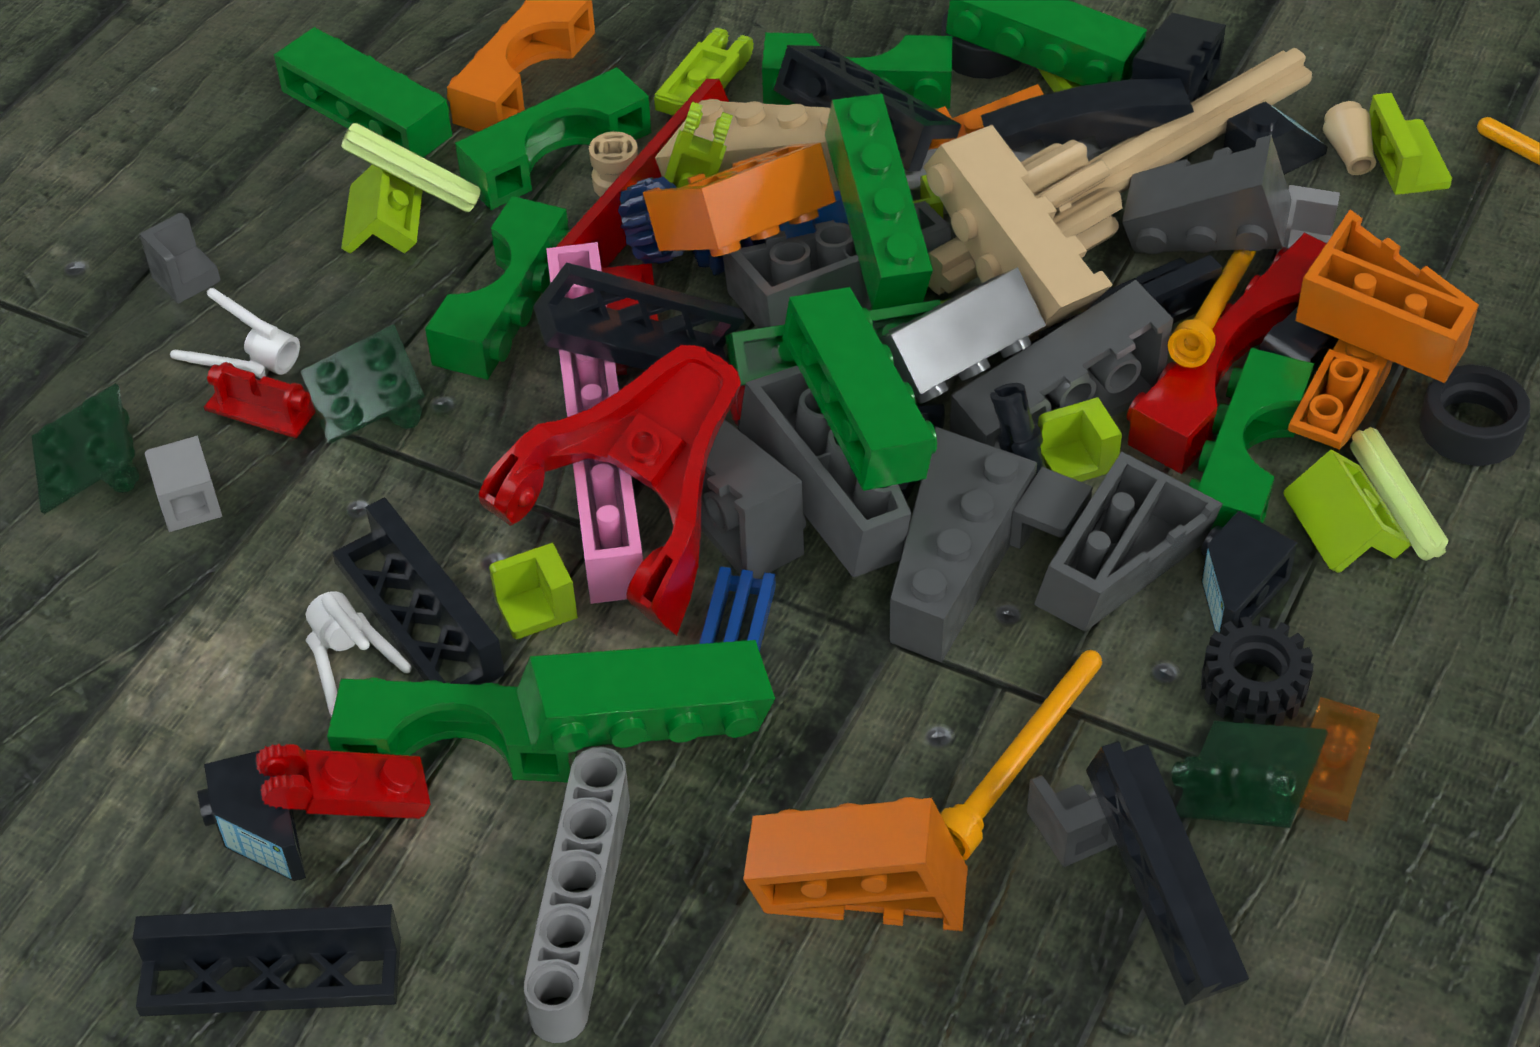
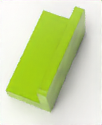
[1369,93,1452,195]
[341,164,423,254]
[1283,449,1412,573]

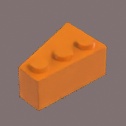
[643,142,836,257]
[1295,209,1479,383]
[743,797,968,931]

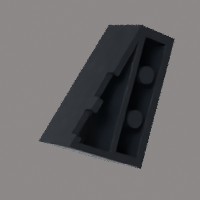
[1132,12,1226,103]

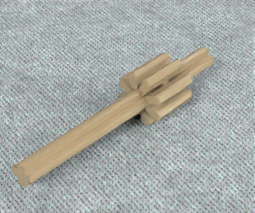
[928,48,1312,295]

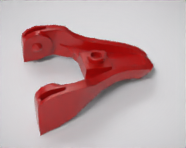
[478,345,741,636]

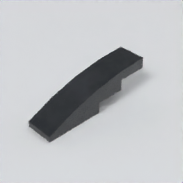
[981,78,1194,150]

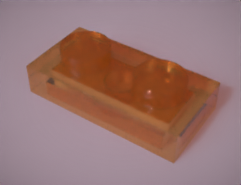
[1287,697,1380,822]

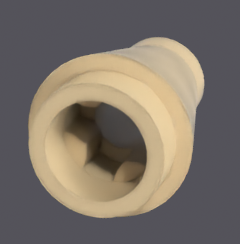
[1323,101,1376,175]

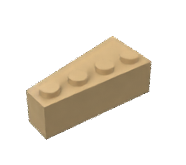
[655,99,839,191]
[923,125,1113,342]

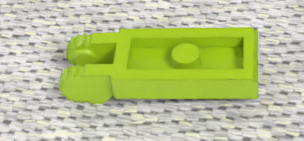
[654,27,754,116]
[664,102,733,188]

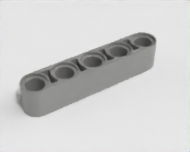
[524,747,630,1043]

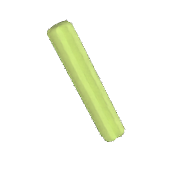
[341,123,481,212]
[1350,427,1448,561]

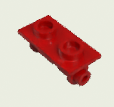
[204,362,322,438]

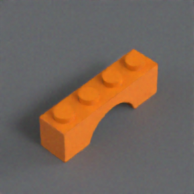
[447,0,595,132]

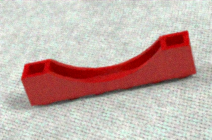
[1127,233,1327,474]

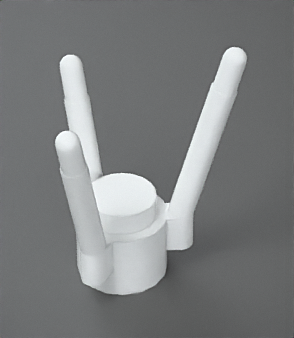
[170,288,300,379]
[305,591,412,717]

